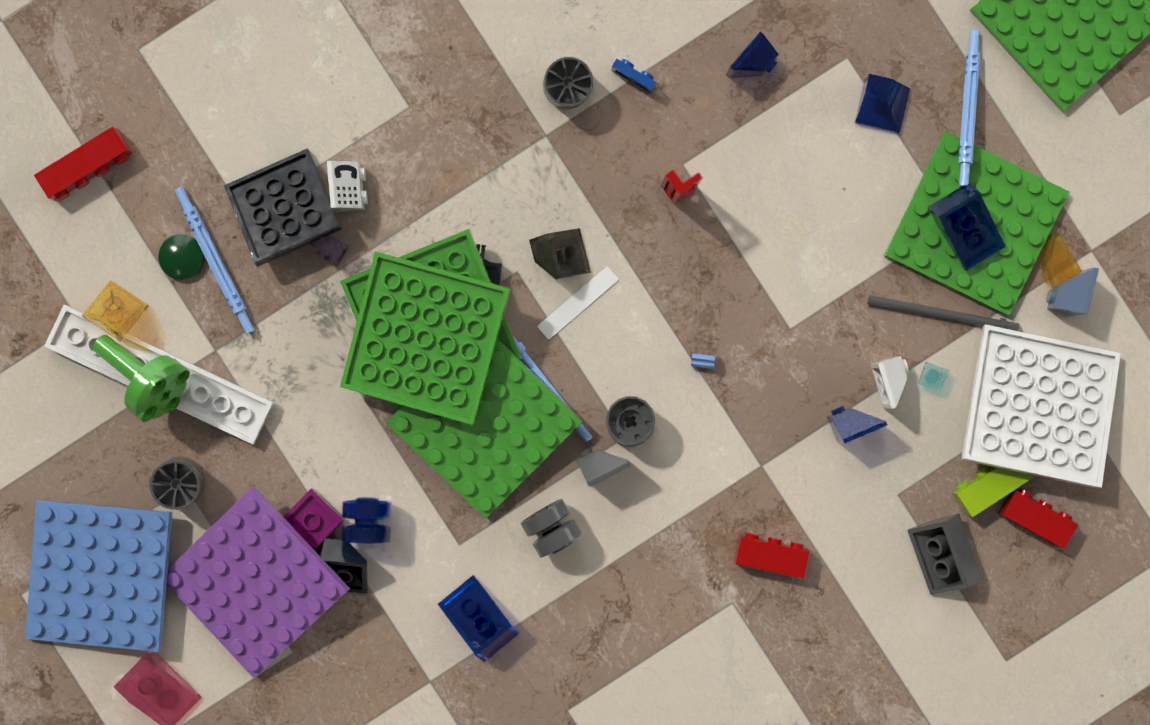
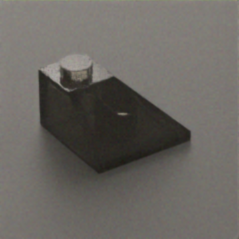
[529,228,591,279]

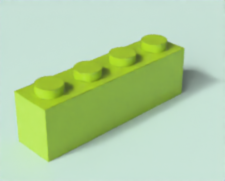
[953,467,1035,518]

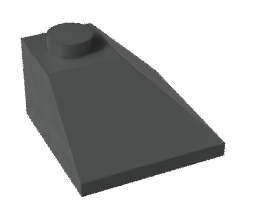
[577,448,631,487]

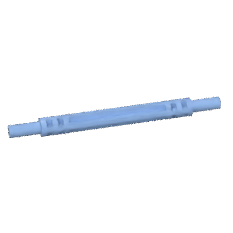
[958,30,981,188]
[174,187,255,334]

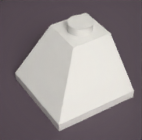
[870,356,909,409]

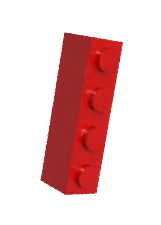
[34,126,133,201]

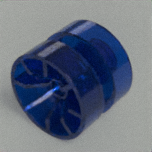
[341,497,391,544]

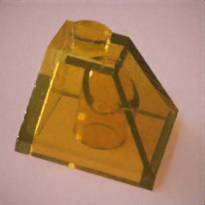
[82,280,149,342]

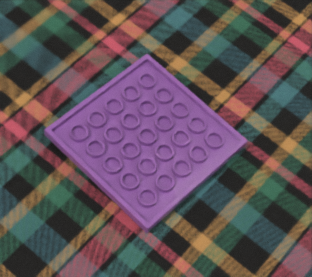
[167,486,350,678]

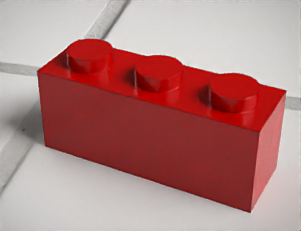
[998,488,1078,549]
[734,532,810,579]

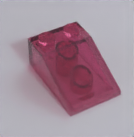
[114,651,202,725]

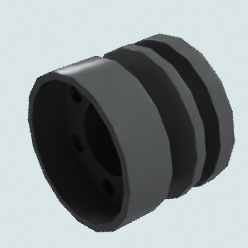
[606,396,655,447]

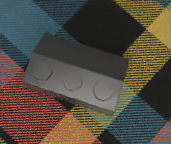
[908,513,982,595]

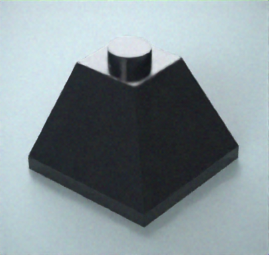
[321,538,368,594]

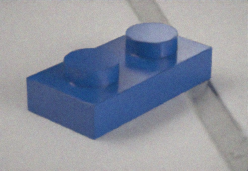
[611,58,656,94]

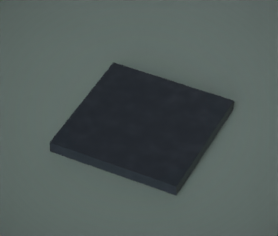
[224,148,342,267]

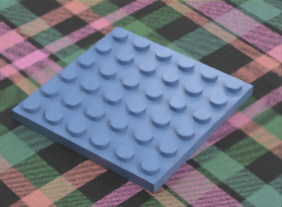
[25,500,173,652]

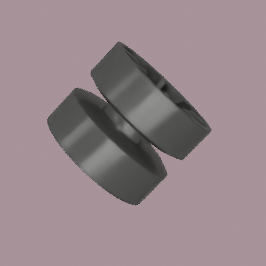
[543,57,593,109]
[150,457,205,510]
[520,499,582,558]

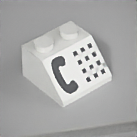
[327,161,368,213]

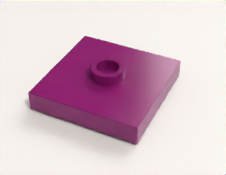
[284,488,345,551]

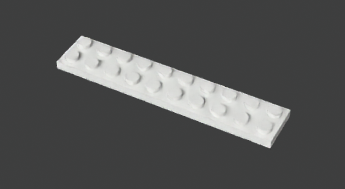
[44,305,274,444]

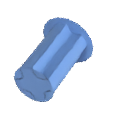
[691,353,716,369]

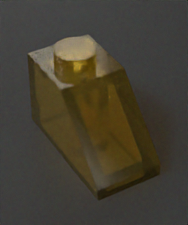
[1040,232,1082,287]

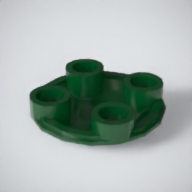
[158,234,204,280]

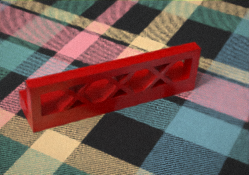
[661,170,703,204]

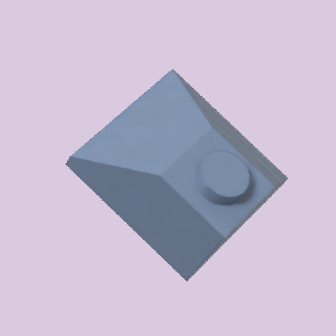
[1046,267,1099,316]

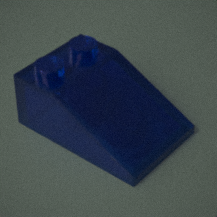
[928,184,1006,271]
[438,575,520,662]

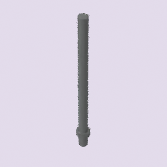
[867,295,1019,331]

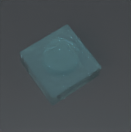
[918,362,949,392]

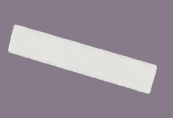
[537,266,619,339]

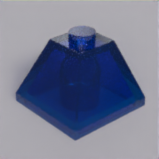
[726,31,779,78]
[855,74,910,133]
[827,406,887,444]

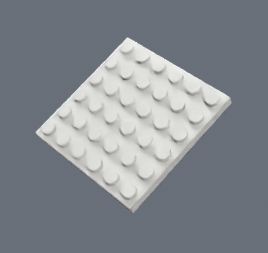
[961,324,1121,489]

